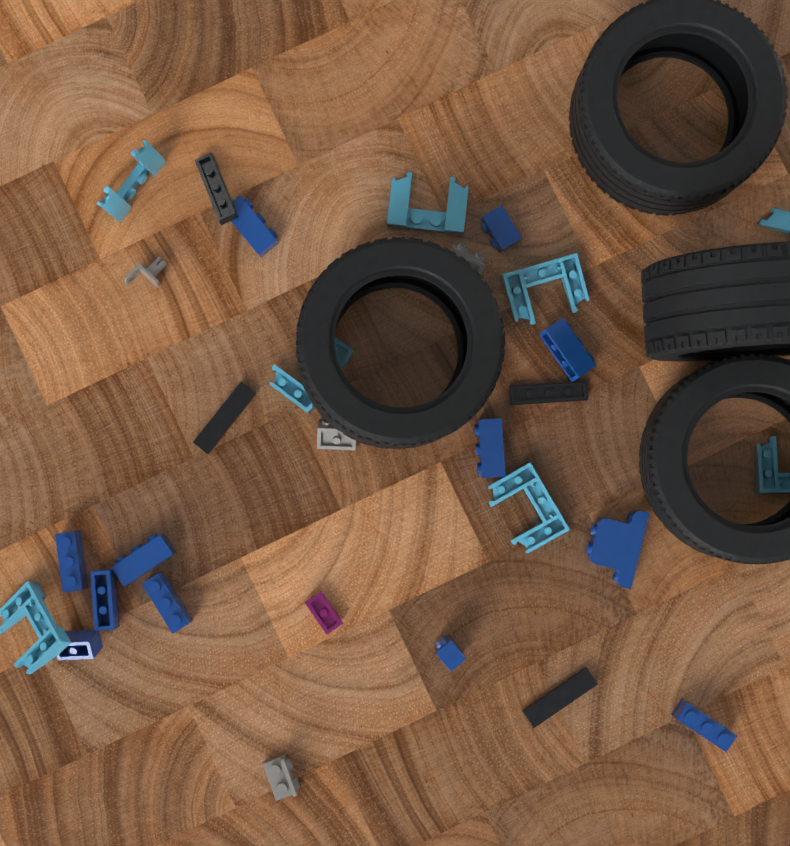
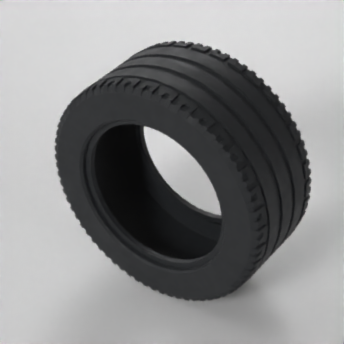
[569,0,788,216]
[296,237,505,449]
[641,242,790,362]
[639,354,790,564]

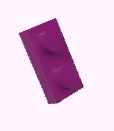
[305,591,343,634]

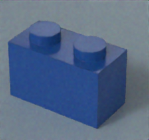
[480,205,522,253]
[56,630,103,660]
[434,635,466,671]

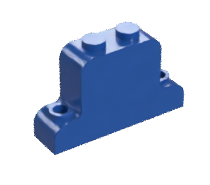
[585,510,650,589]

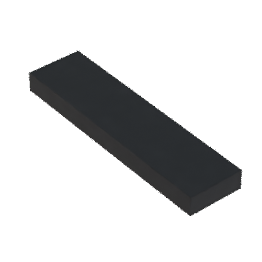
[195,152,239,225]
[509,381,588,405]
[193,382,256,454]
[522,667,598,728]

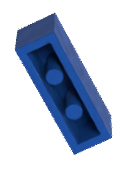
[231,196,279,258]
[539,318,596,382]
[474,418,506,478]
[55,530,88,593]
[111,533,176,587]
[90,568,120,631]
[142,571,193,634]
[671,699,737,752]

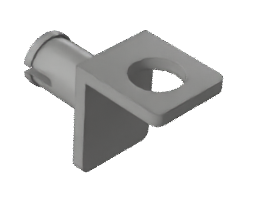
[124,256,167,288]

